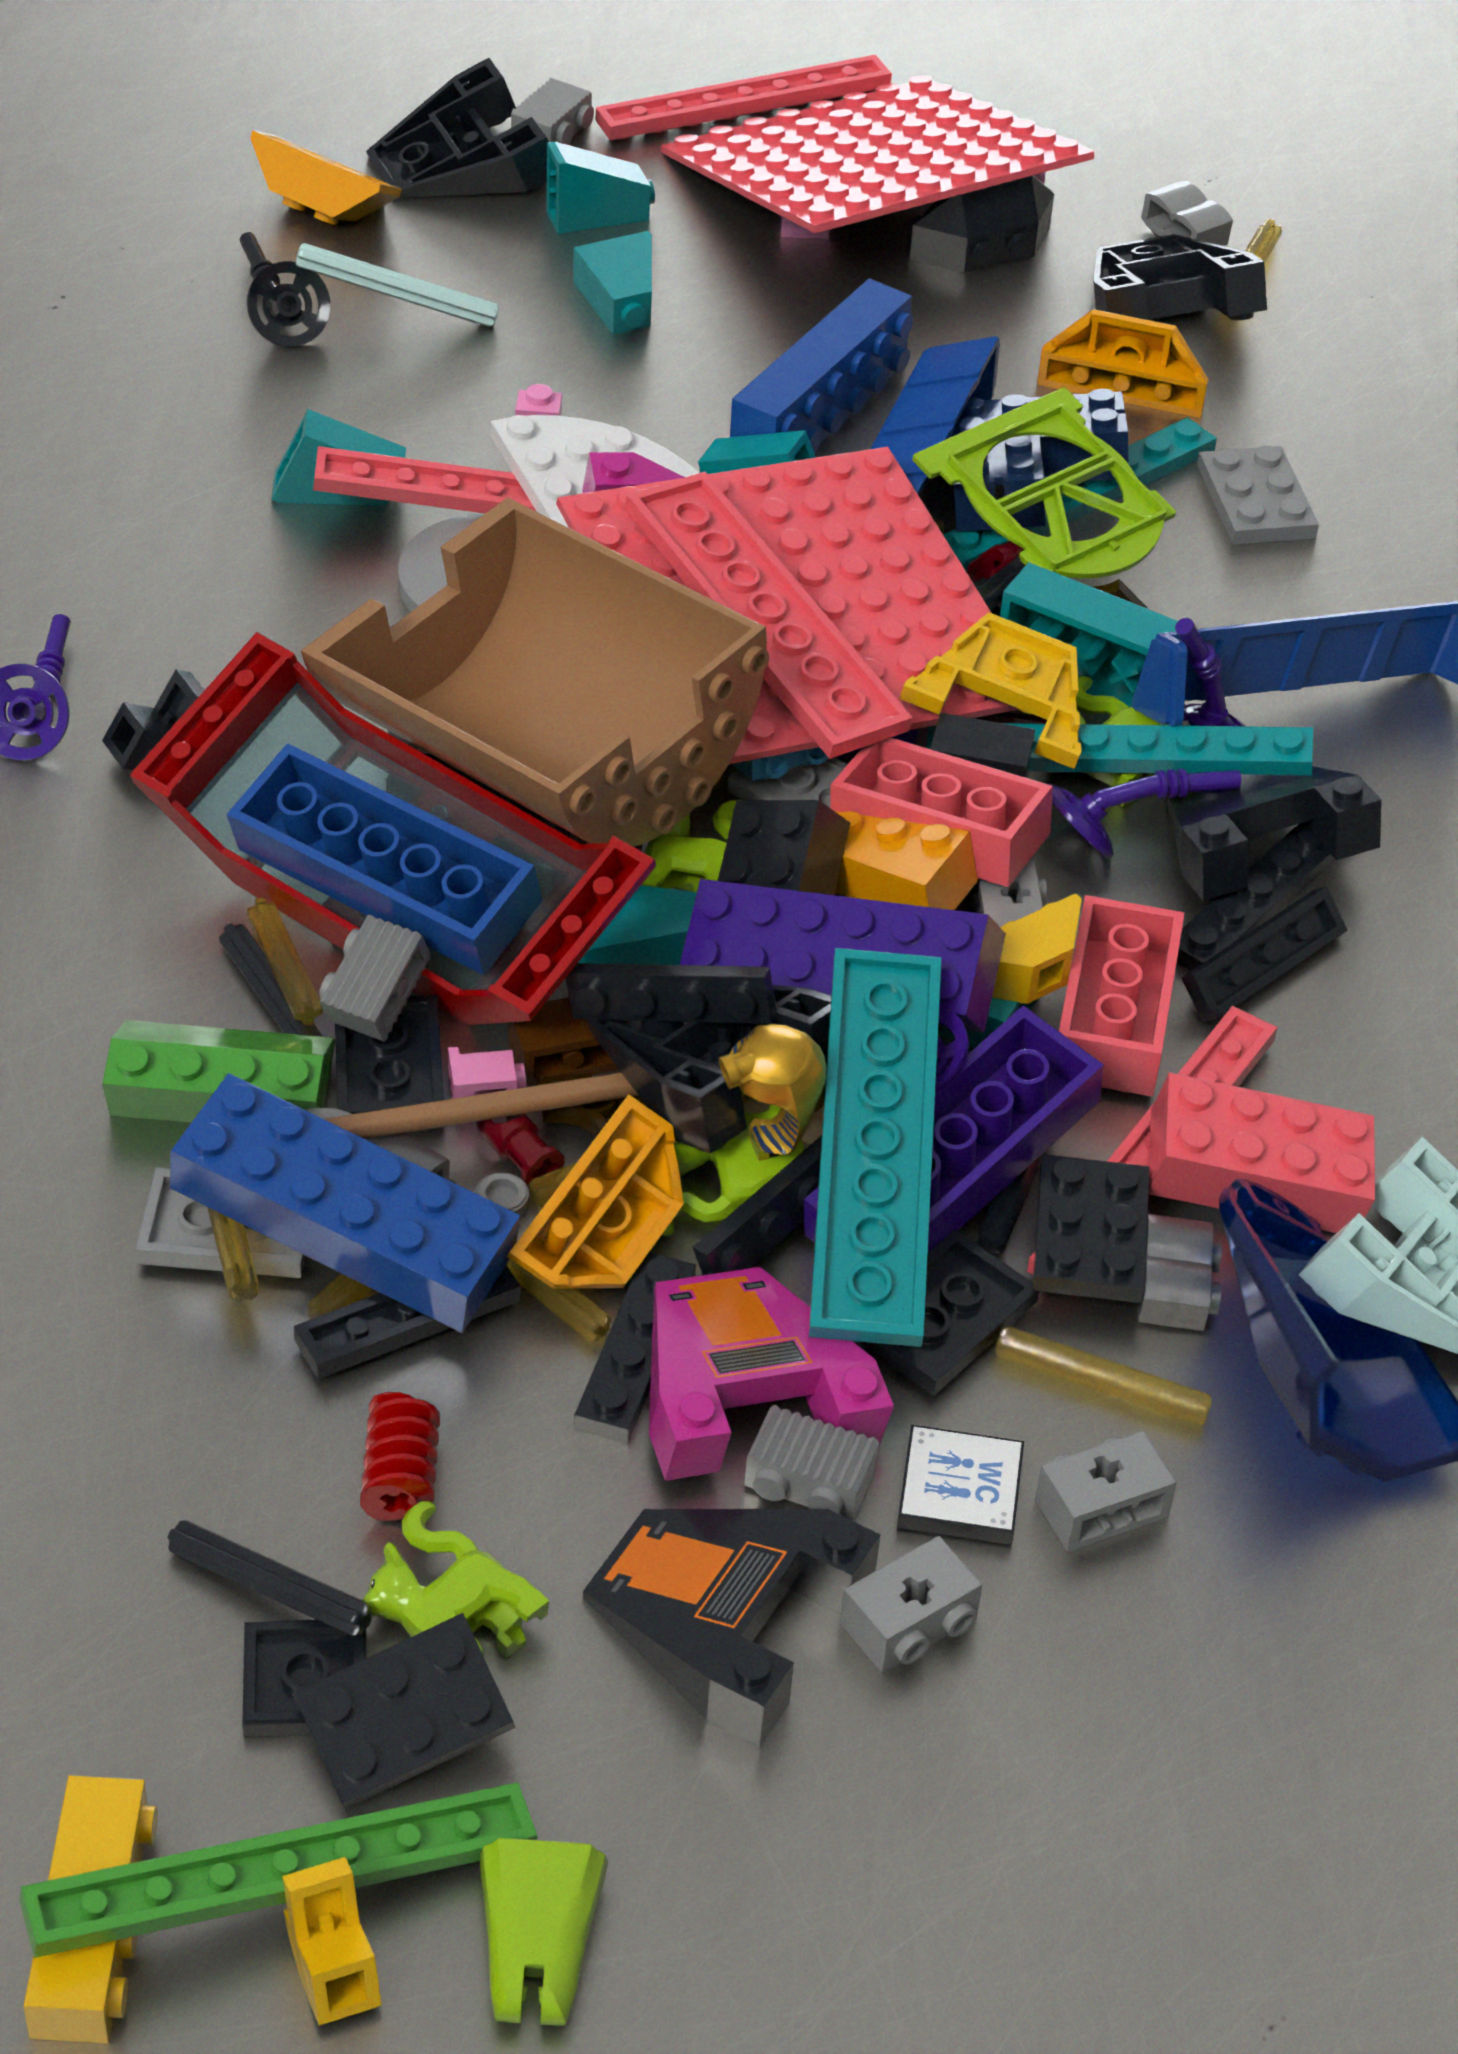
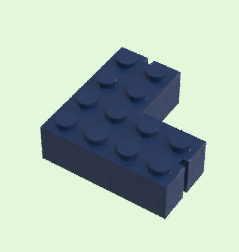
[951,389,1129,532]

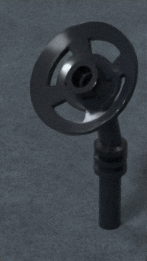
[239,232,331,347]

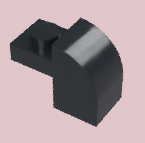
[102,669,204,771]

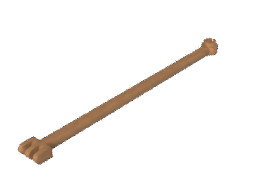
[324,1072,639,1139]

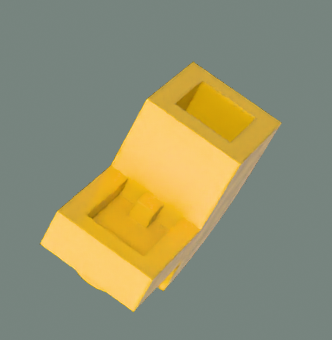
[282,1857,382,2026]

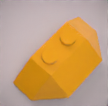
[250,130,402,225]
[1037,309,1208,418]
[507,1094,684,1289]

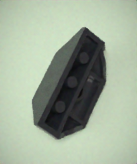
[906,175,1054,273]

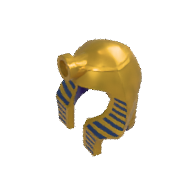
[719,1024,827,1161]

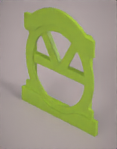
[912,387,1176,579]

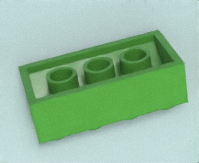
[102,1020,335,1123]

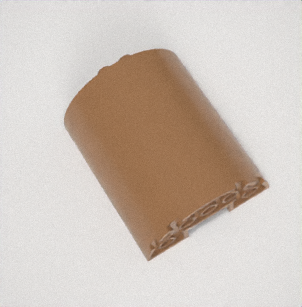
[301,497,769,847]

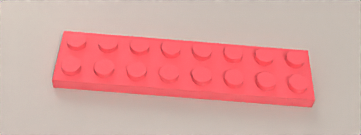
[624,472,913,759]

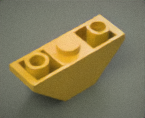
[992,893,1082,1004]

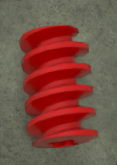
[360,1392,441,1522]

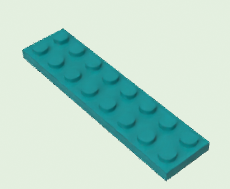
[808,948,941,1347]

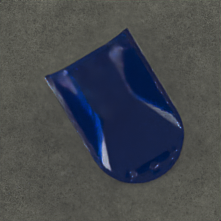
[1219,1179,1458,1482]

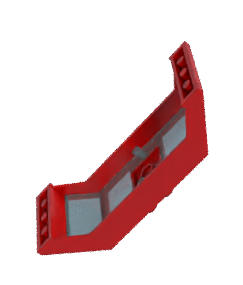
[130,632,656,1025]

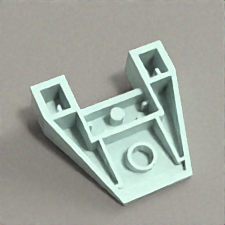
[1299,1137,1458,1354]

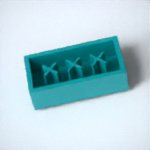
[1000,562,1178,707]

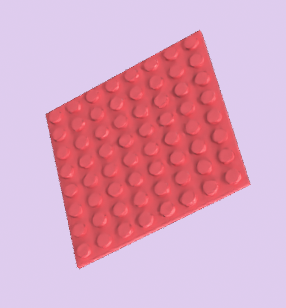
[661,76,1094,233]
[556,447,1018,764]

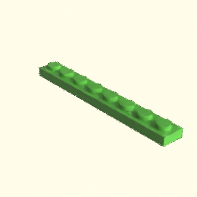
[19,1782,538,1958]

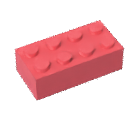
[830,738,1053,887]
[1059,895,1185,1097]
[1148,1072,1375,1233]

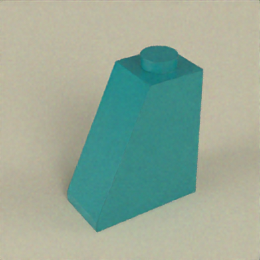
[546,142,655,234]
[573,231,652,335]
[271,409,406,506]
[698,430,816,474]
[578,886,697,965]

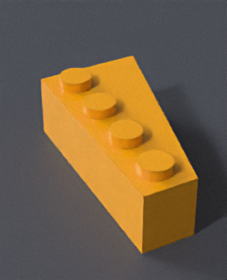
[834,811,978,910]

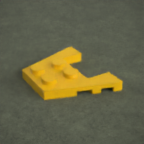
[899,612,1082,769]

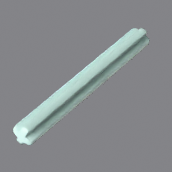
[296,243,498,327]

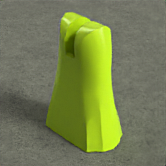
[480,1838,608,2026]

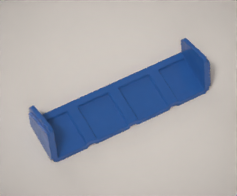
[870,336,1000,496]
[1132,601,1458,727]

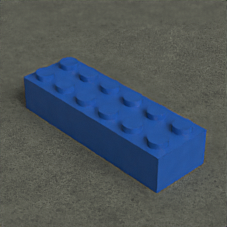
[730,278,914,453]
[226,743,543,975]
[170,1073,521,1333]

